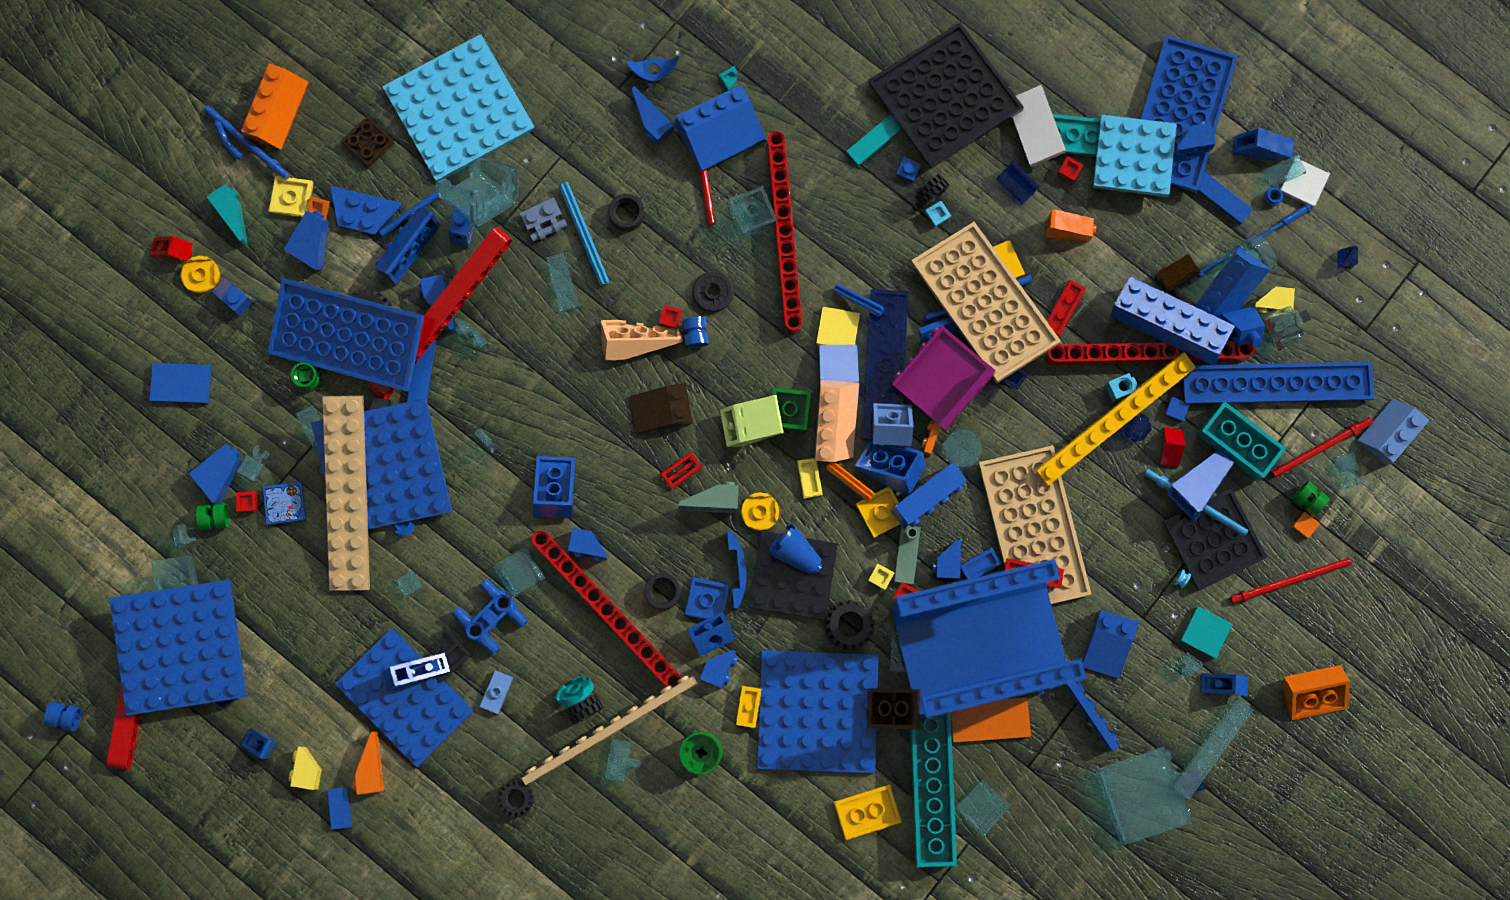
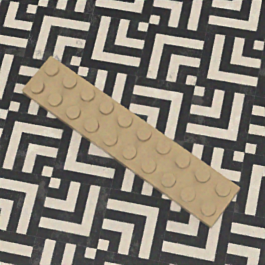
[323,396,370,590]

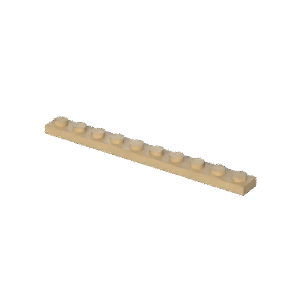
[522,676,698,785]

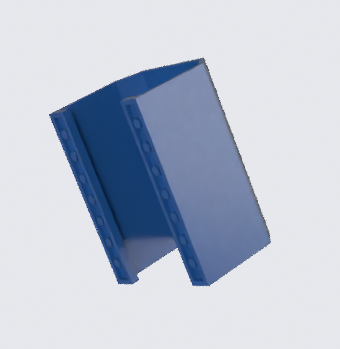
[891,559,1086,718]

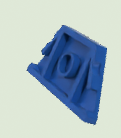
[331,186,402,236]

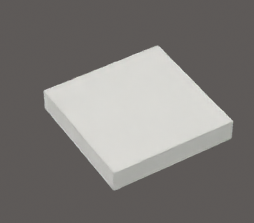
[1280,158,1330,208]

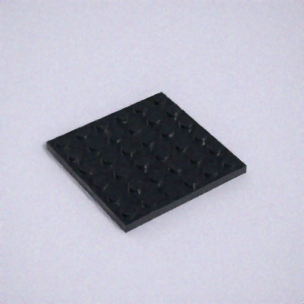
[868,22,1024,169]

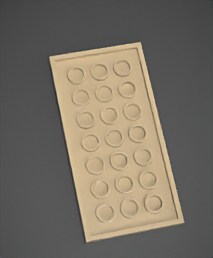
[911,222,1061,383]
[978,446,1092,604]

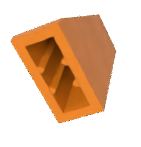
[1044,209,1096,242]

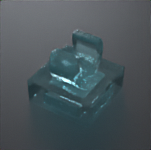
[172,524,196,548]
[1181,652,1203,677]

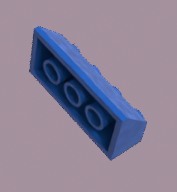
[374,207,440,286]
[1194,247,1270,319]

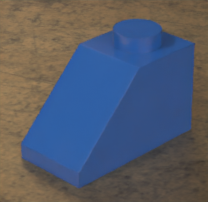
[1174,122,1216,156]
[211,278,253,316]
[932,540,961,580]
[1201,673,1248,696]

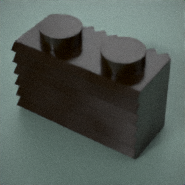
[1154,254,1201,295]

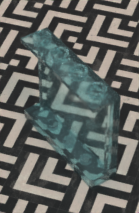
[1095,747,1192,845]

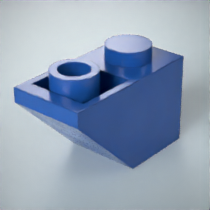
[568,528,608,562]
[700,650,738,689]

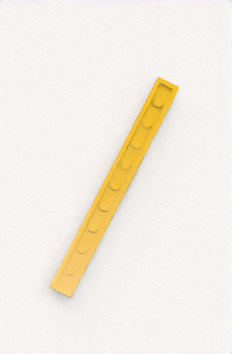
[1035,352,1196,486]

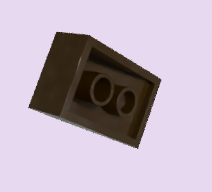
[630,383,693,434]
[868,688,920,729]

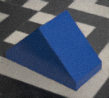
[241,728,278,759]

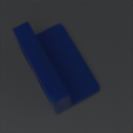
[996,160,1039,205]

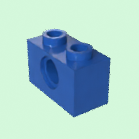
[687,612,735,656]

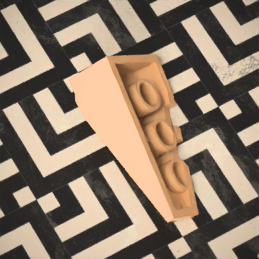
[601,320,682,361]

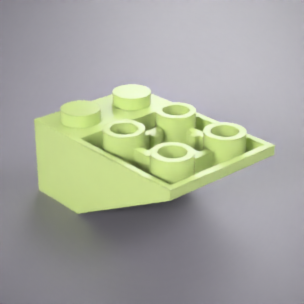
[720,395,784,447]

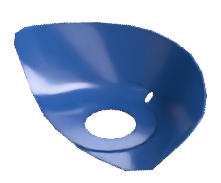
[627,56,679,82]

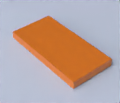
[951,697,1031,742]

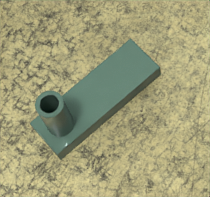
[894,525,921,585]

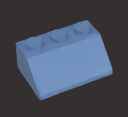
[1357,399,1429,466]

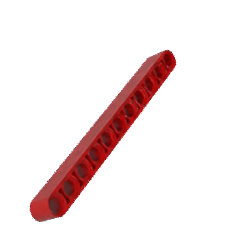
[768,131,802,334]
[368,227,513,399]
[1045,341,1255,365]
[532,530,681,688]

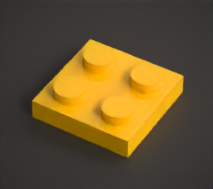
[855,487,900,538]

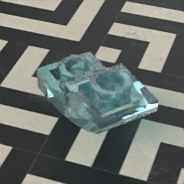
[454,318,489,351]

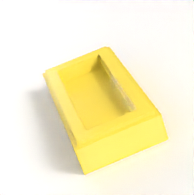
[797,458,823,499]

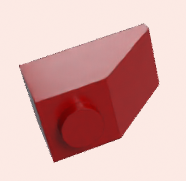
[150,236,193,262]

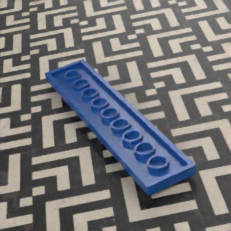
[1182,362,1375,404]

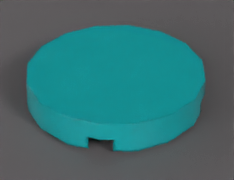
[556,676,594,707]

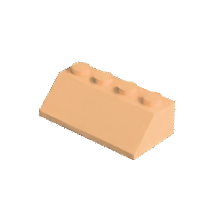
[815,380,859,462]

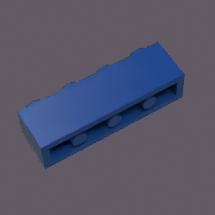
[890,462,967,528]

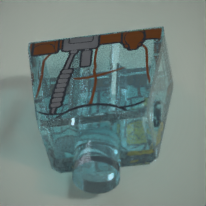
[1260,306,1311,351]

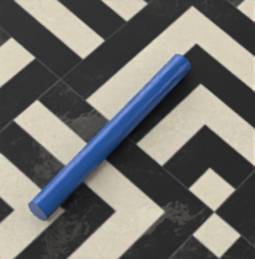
[379,188,445,237]

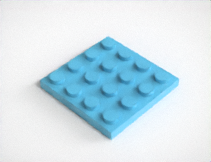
[1093,115,1177,197]

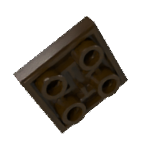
[341,116,395,168]

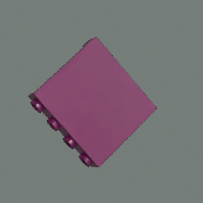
[892,325,996,430]

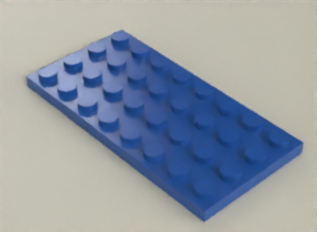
[1140,35,1238,193]
[267,279,424,391]

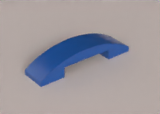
[727,531,746,610]

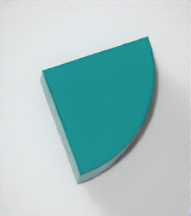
[718,66,737,91]

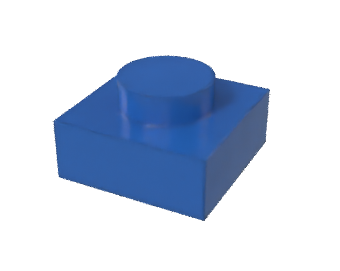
[896,157,921,183]

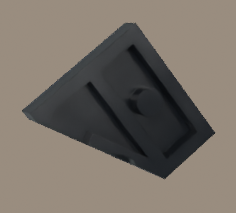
[435,628,472,682]

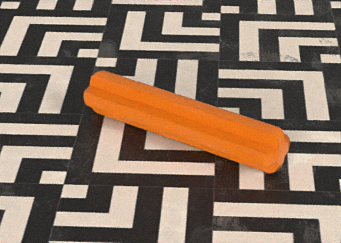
[827,462,875,502]

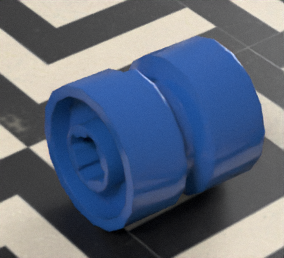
[682,316,709,348]
[44,701,82,732]

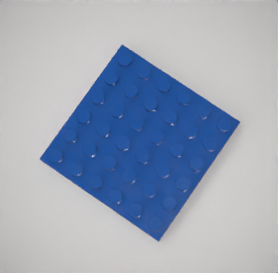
[311,398,452,529]
[110,579,247,716]
[757,650,879,773]

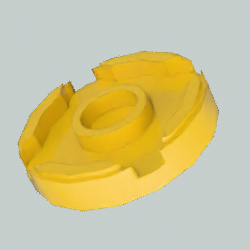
[181,256,220,294]
[741,492,779,531]

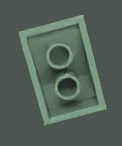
[679,482,739,513]

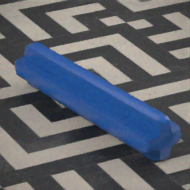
[833,284,884,316]

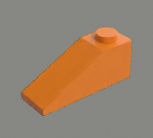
[353,732,384,795]

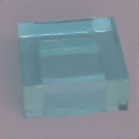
[396,570,423,597]

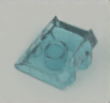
[493,546,545,598]

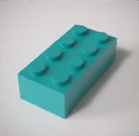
[1196,401,1286,482]

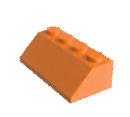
[241,63,309,150]

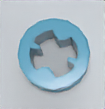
[1174,569,1191,589]

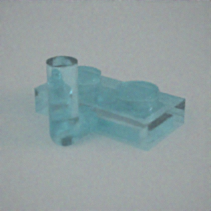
[605,739,641,781]

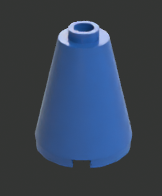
[767,523,822,575]

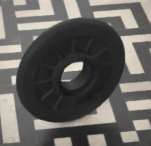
[693,271,734,312]

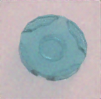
[944,429,982,468]

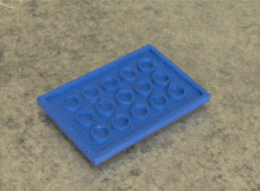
[336,628,474,767]

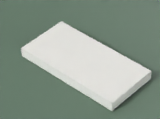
[1013,85,1066,167]

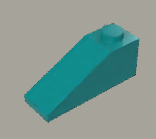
[207,184,247,246]

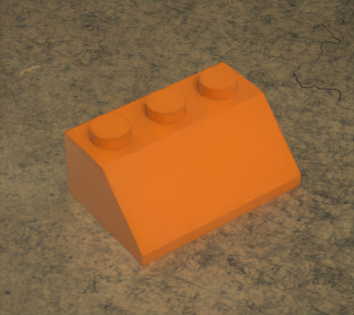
[1284,665,1350,720]

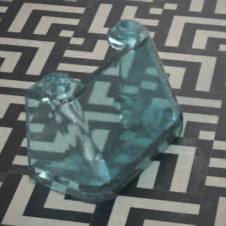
[436,157,518,226]

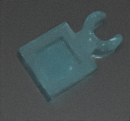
[237,445,269,482]
[1334,452,1361,488]

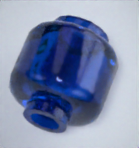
[1123,413,1152,442]

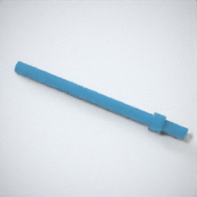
[1144,469,1249,537]

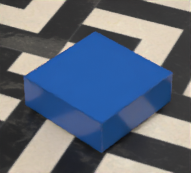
[1165,397,1190,422]

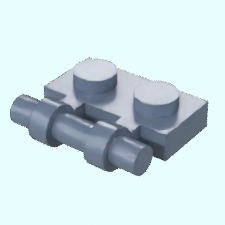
[520,197,567,242]

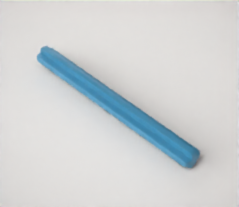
[559,182,609,286]

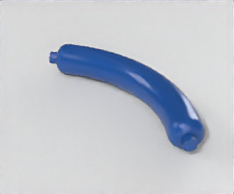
[214,120,242,159]

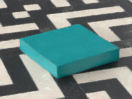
[1180,606,1233,659]

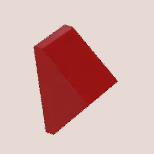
[1159,427,1185,468]

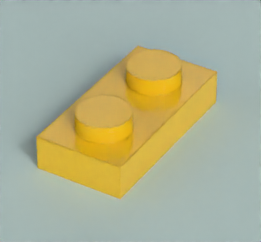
[736,686,761,728]

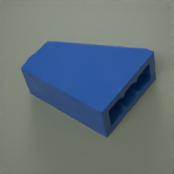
[1232,128,1294,162]
[284,210,329,270]
[189,444,242,504]

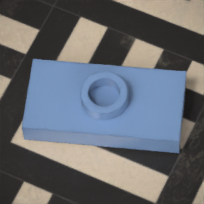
[480,670,514,714]

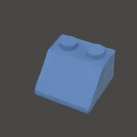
[872,403,913,446]

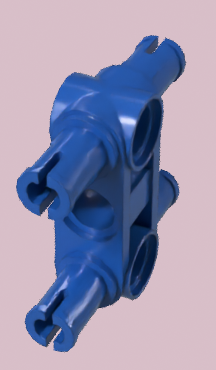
[451,579,528,656]

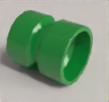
[291,362,321,392]
[1292,481,1330,517]
[196,503,230,530]

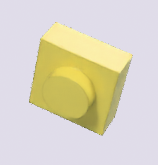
[868,564,894,590]

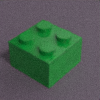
[772,388,813,432]

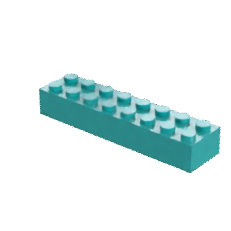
[910,712,957,867]

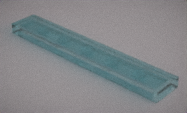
[1171,697,1254,801]

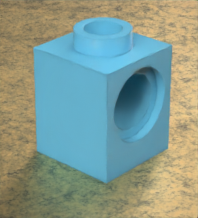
[1105,373,1137,402]

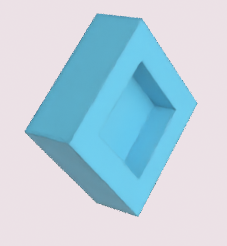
[925,201,951,227]

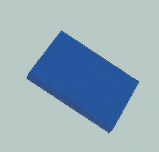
[149,363,212,404]

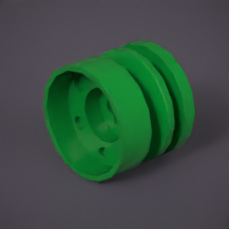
[680,731,723,774]

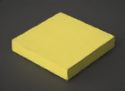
[268,176,314,218]
[816,307,860,345]

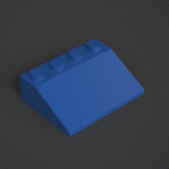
[674,85,766,172]

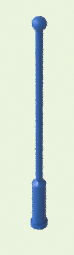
[1197,203,1312,278]

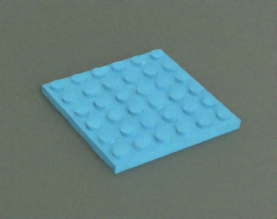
[383,34,535,182]

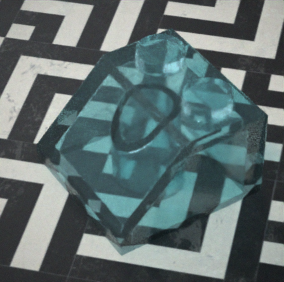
[726,186,777,239]

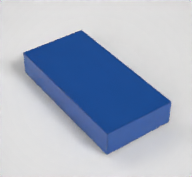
[960,548,1002,580]
[327,787,352,830]

